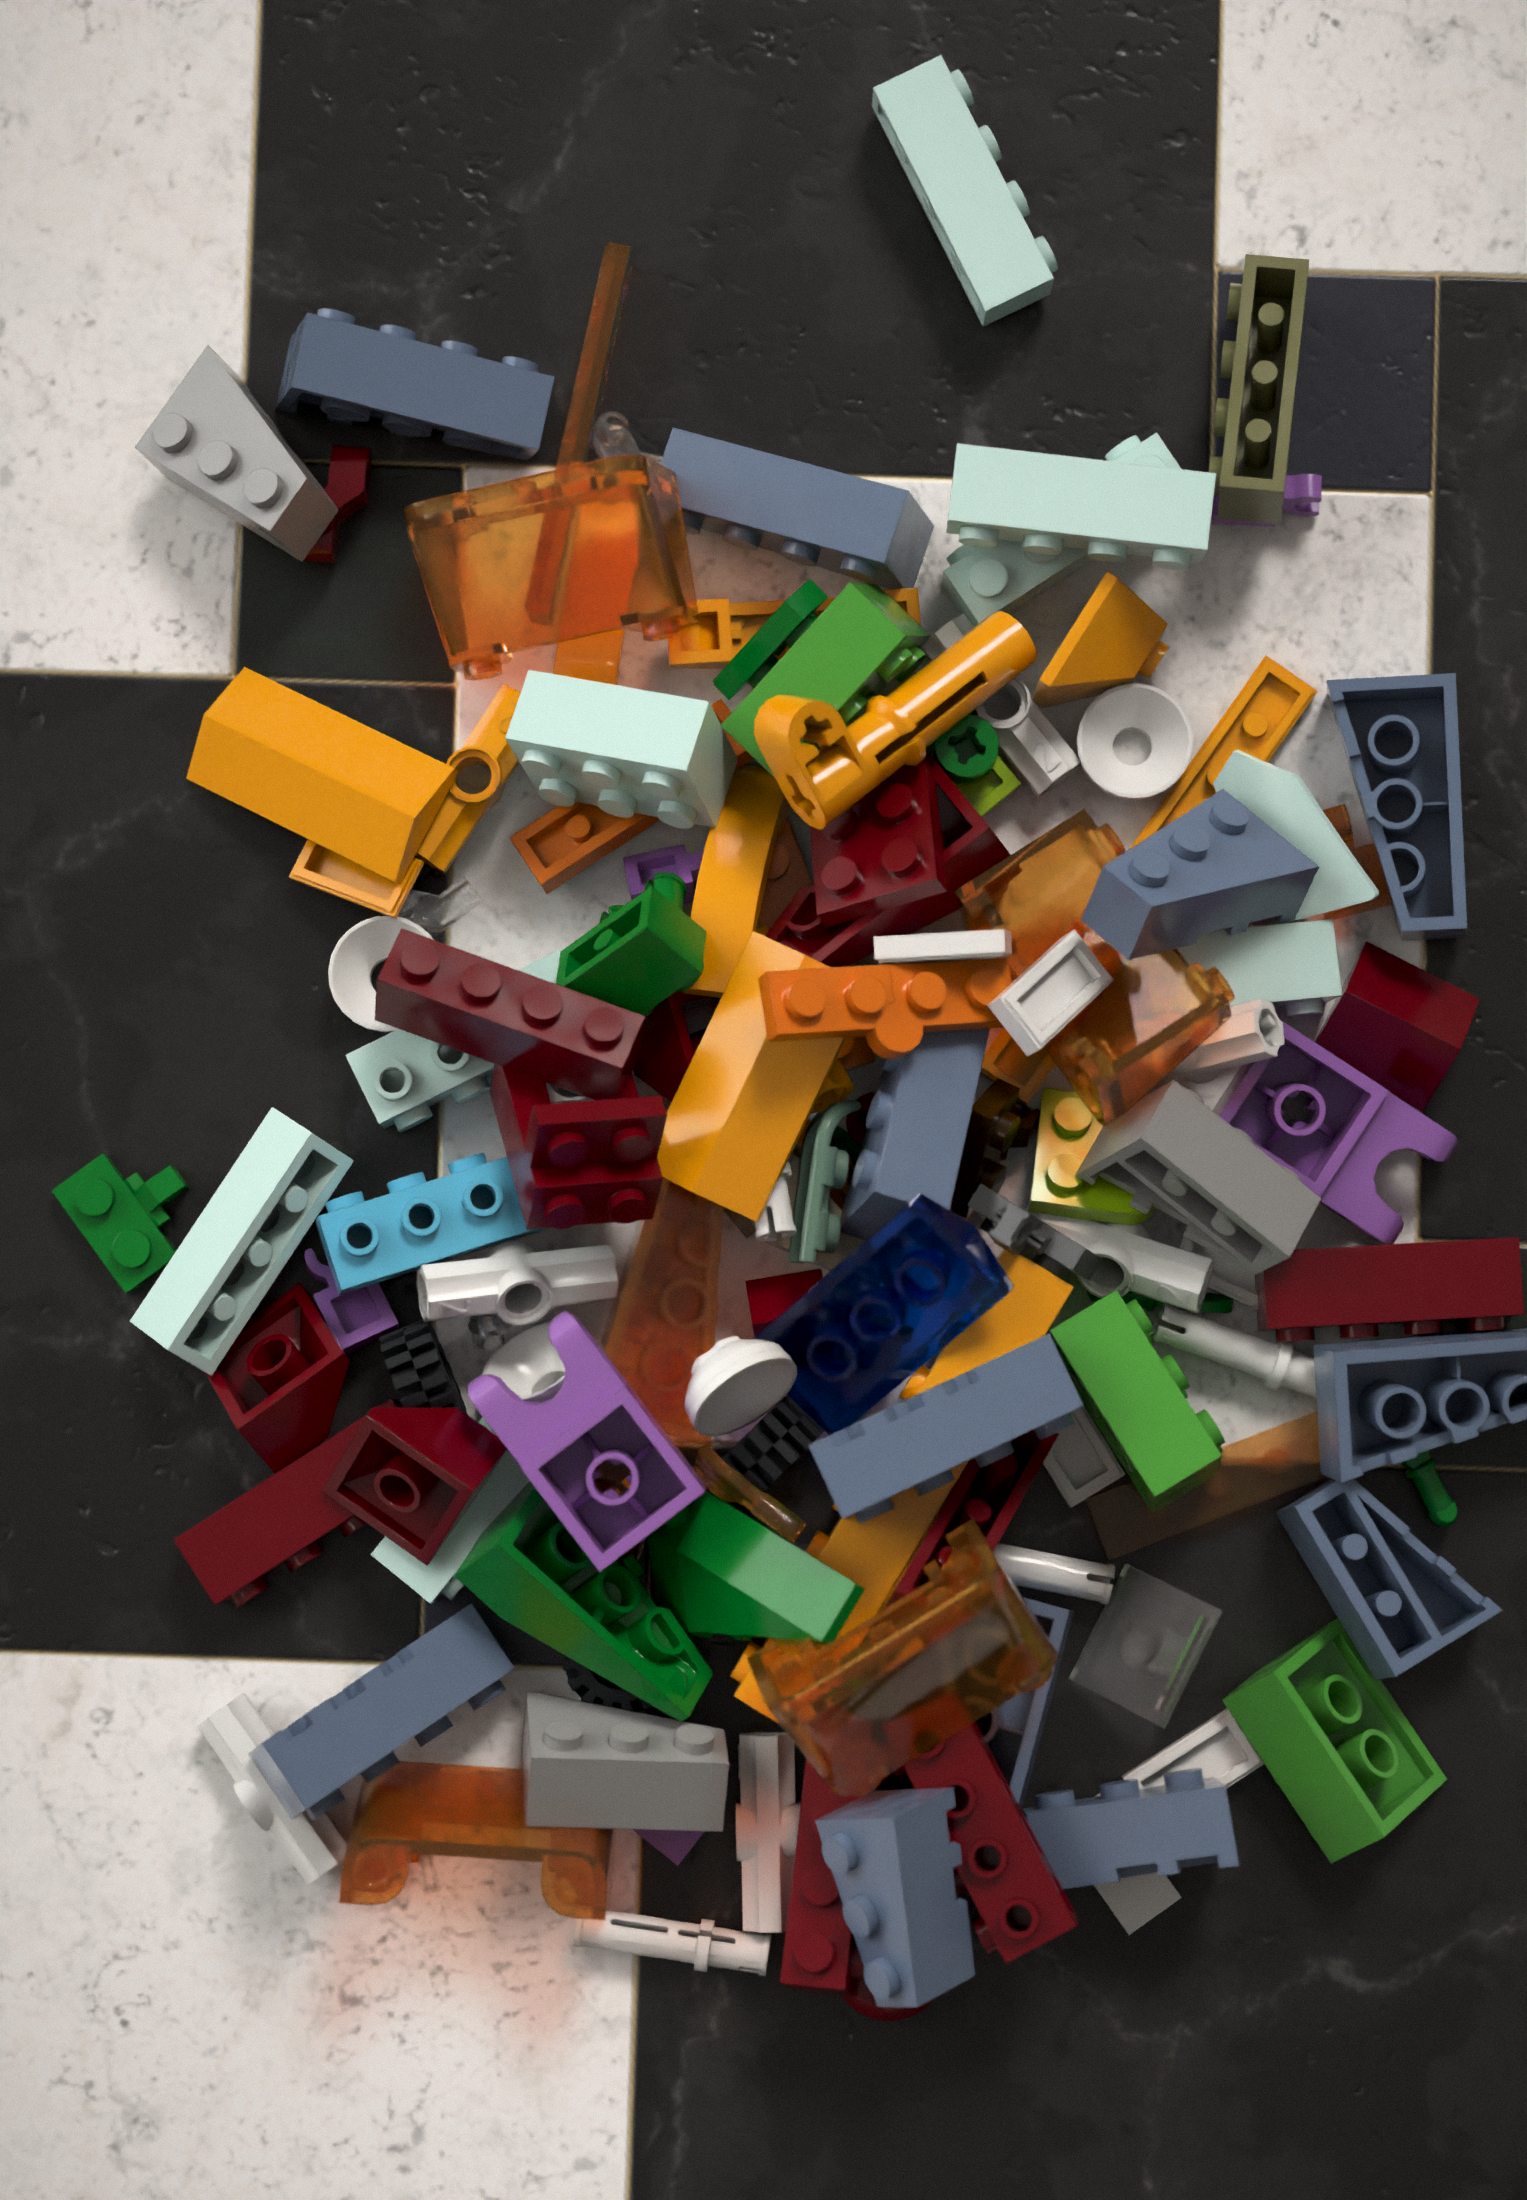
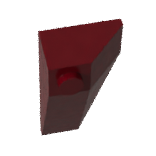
[765,750,1018,967]

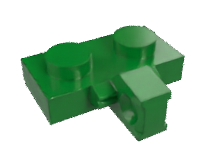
[712,579,828,700]
[51,1153,190,1294]

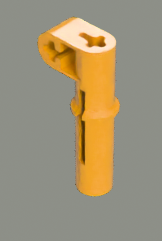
[754,611,1037,829]

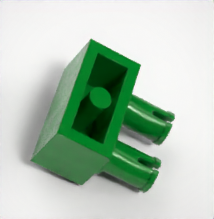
[556,872,707,1019]

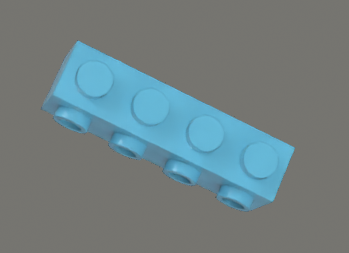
[315,1153,550,1296]

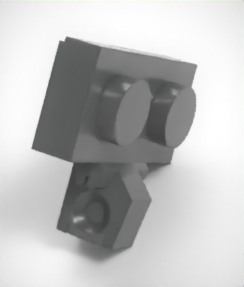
[968,1184,1102,1281]

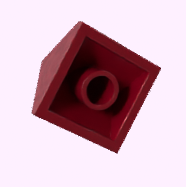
[1314,941,1480,1112]

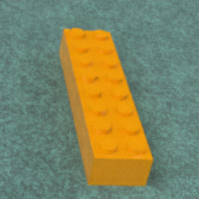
[730,1249,1074,1738]

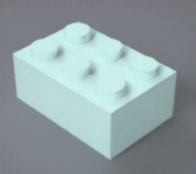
[505,670,738,829]

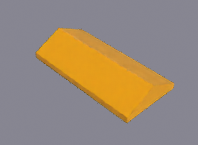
[186,667,459,885]
[657,931,847,1222]

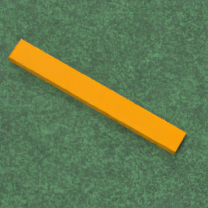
[980,656,1318,1105]

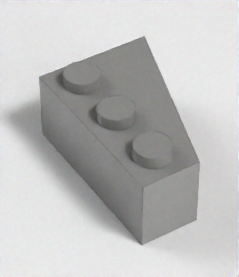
[135,345,339,562]
[1075,1080,1321,1275]
[522,1691,729,1832]

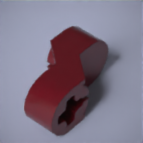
[296,445,372,564]

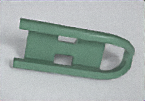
[788,1100,861,1264]

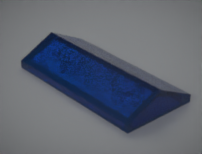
[752,1193,1014,1435]

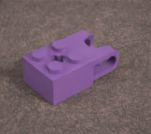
[1212,1021,1459,1244]
[467,1310,707,1572]

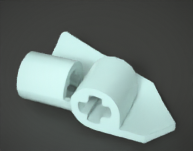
[1213,750,1379,925]

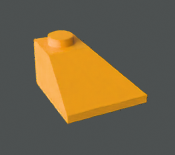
[1033,572,1169,708]

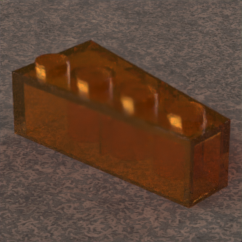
[600,1177,723,1447]

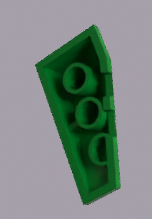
[454,1481,713,1722]
[647,1490,865,1647]

